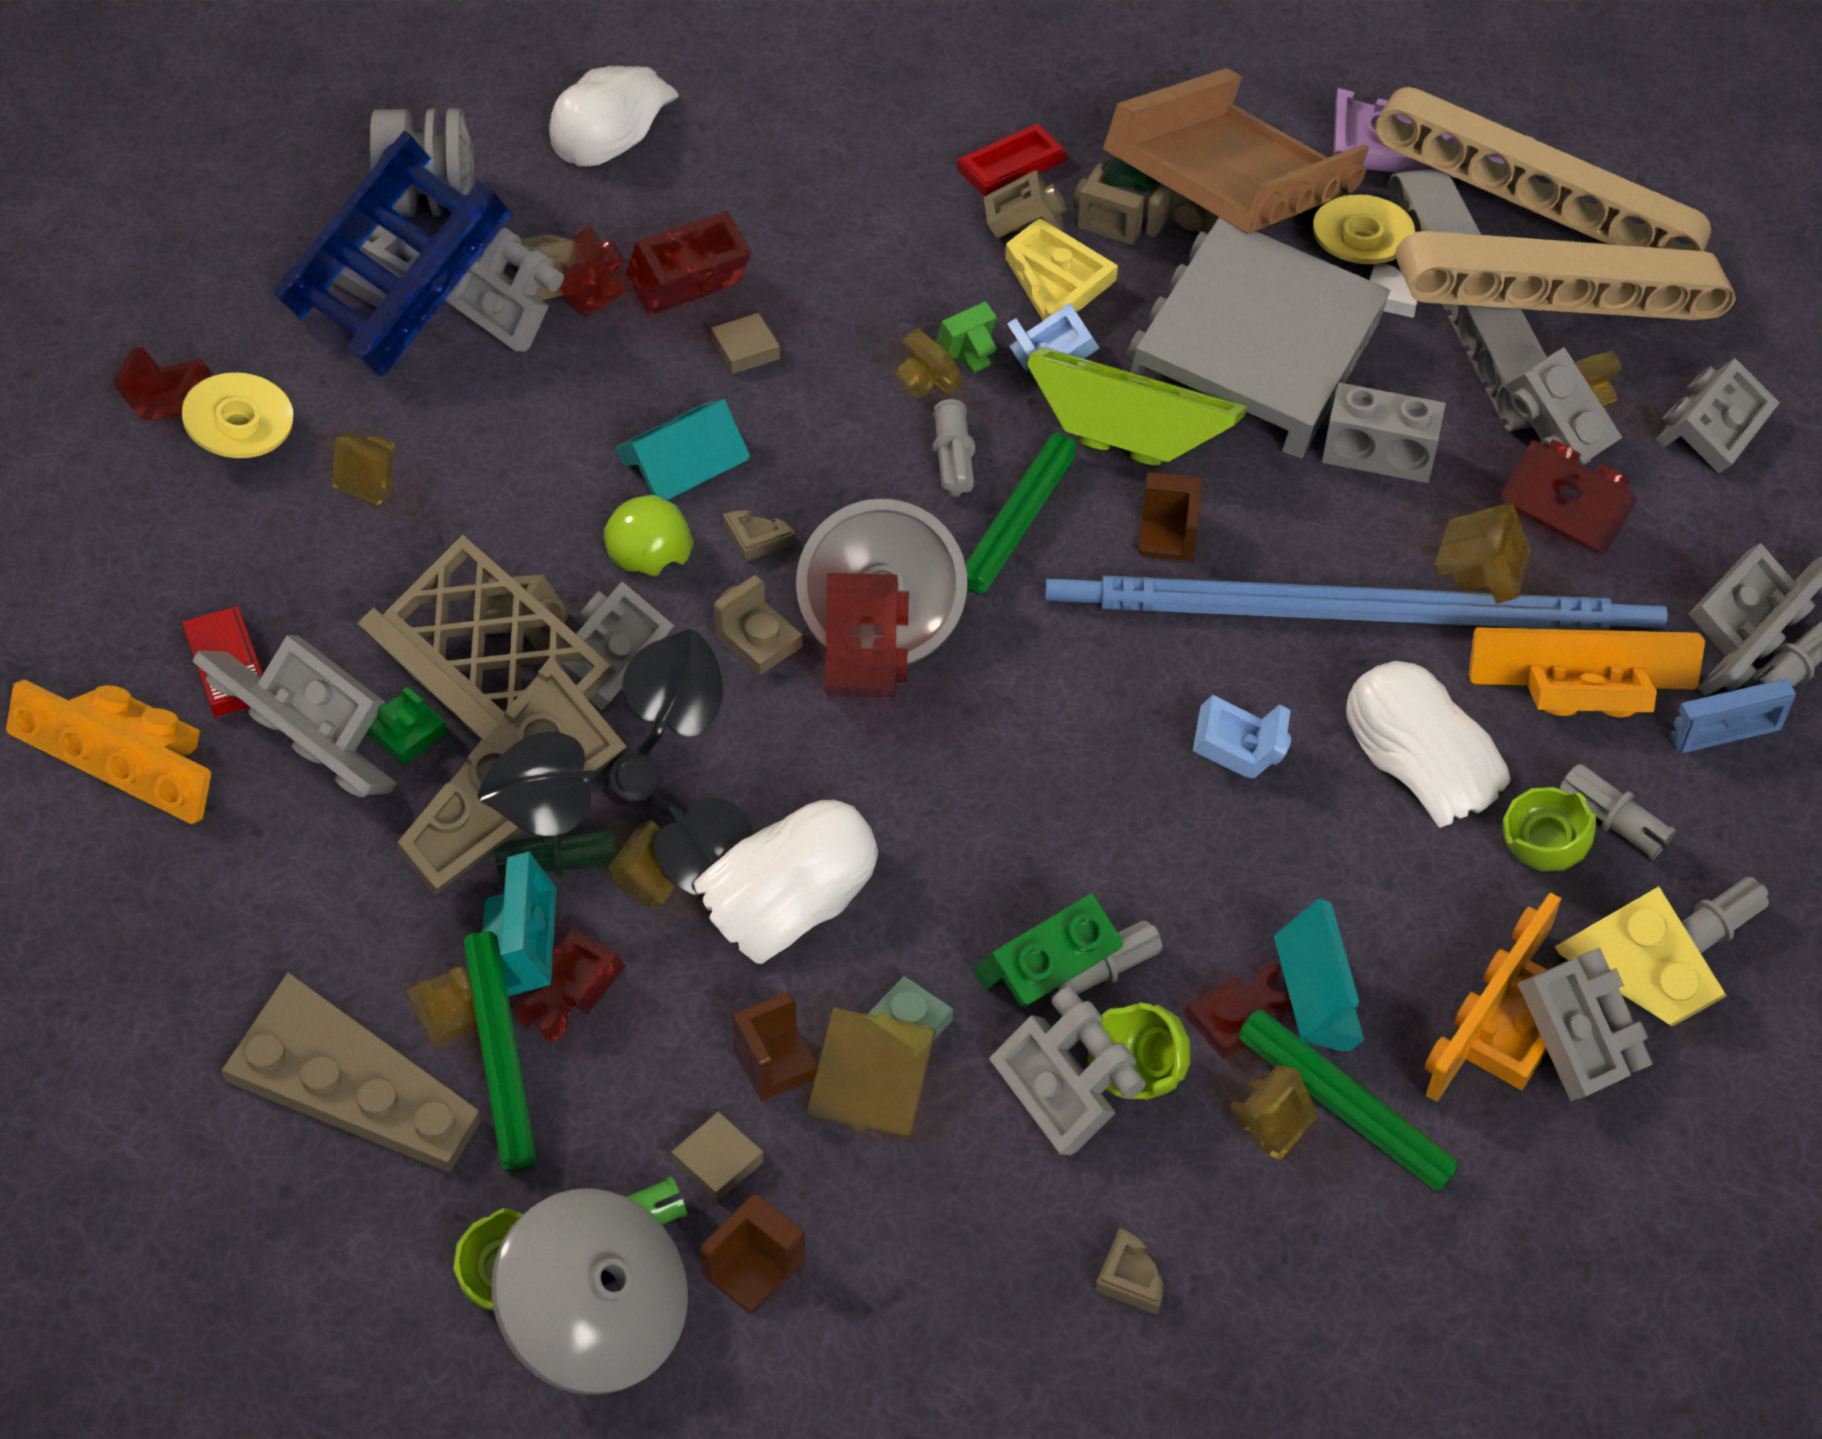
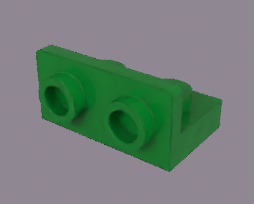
[973,893,1123,1007]

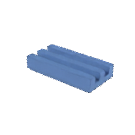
[1669,679,1796,753]

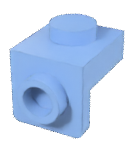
[1007,303,1100,372]
[1193,695,1291,778]

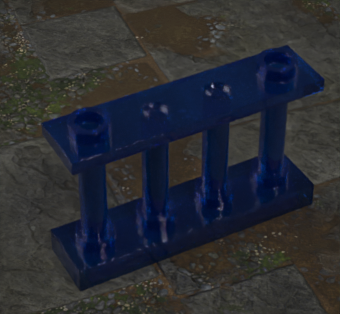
[273,130,513,377]

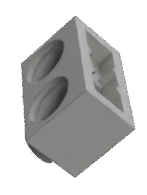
[1322,382,1446,483]

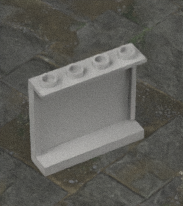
[1126,217,1391,459]

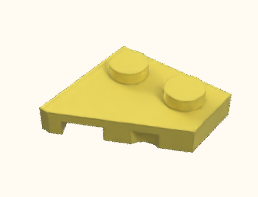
[1005,218,1118,321]
[1555,887,1727,1027]

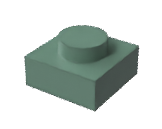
[865,976,953,1062]

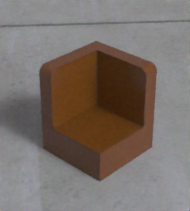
[1138,472,1202,561]
[732,992,819,1101]
[700,1193,805,1313]

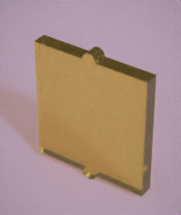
[807,1007,936,1138]

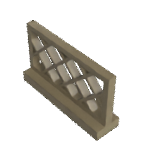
[357,535,616,740]

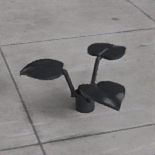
[477,629,754,899]

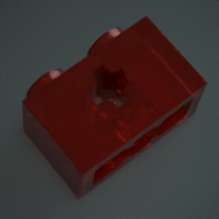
[625,210,752,316]
[1499,439,1638,556]
[825,573,909,698]

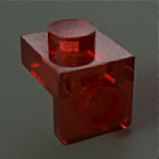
[560,225,627,317]
[114,347,213,420]

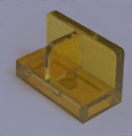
[1434,502,1531,604]

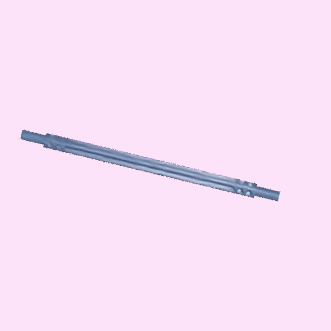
[1045,575,1667,631]

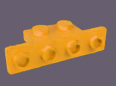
[1469,627,1705,717]
[6,679,211,824]
[1424,892,1562,1102]

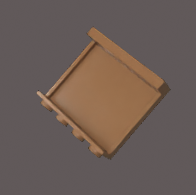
[1103,68,1370,234]

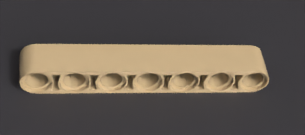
[1375,87,1711,251]
[1395,231,1736,320]

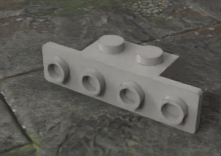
[1688,543,1822,696]
[192,635,397,797]

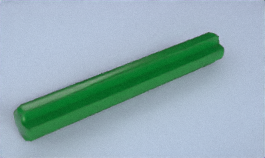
[965,432,1077,595]
[464,931,536,1171]
[1239,1010,1459,1191]

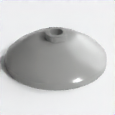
[796,499,967,669]
[492,1188,688,1395]

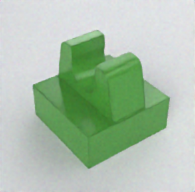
[933,301,997,374]

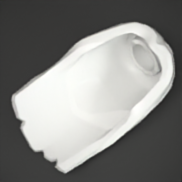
[549,66,679,166]
[1346,661,1511,828]
[693,800,878,964]

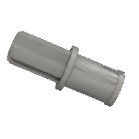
[932,399,975,497]
[1744,621,1822,688]
[1560,764,1676,861]
[1682,877,1769,953]
[1049,921,1163,998]

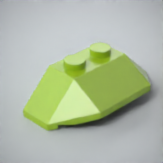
[1027,346,1247,465]

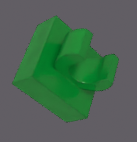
[366,687,448,766]

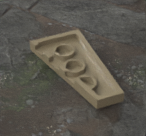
[396,656,627,895]
[221,972,481,1173]

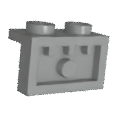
[1506,347,1622,474]
[1656,358,1780,473]
[547,581,674,710]

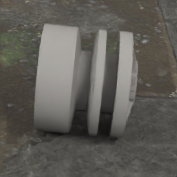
[370,108,475,218]

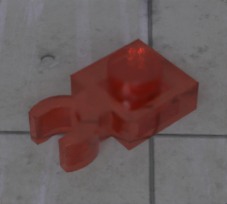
[514,929,626,1043]
[1184,962,1292,1059]

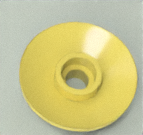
[1313,195,1415,264]
[182,373,293,458]

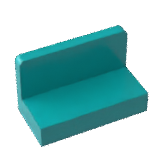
[614,399,750,500]
[482,851,557,996]
[1273,899,1364,1052]

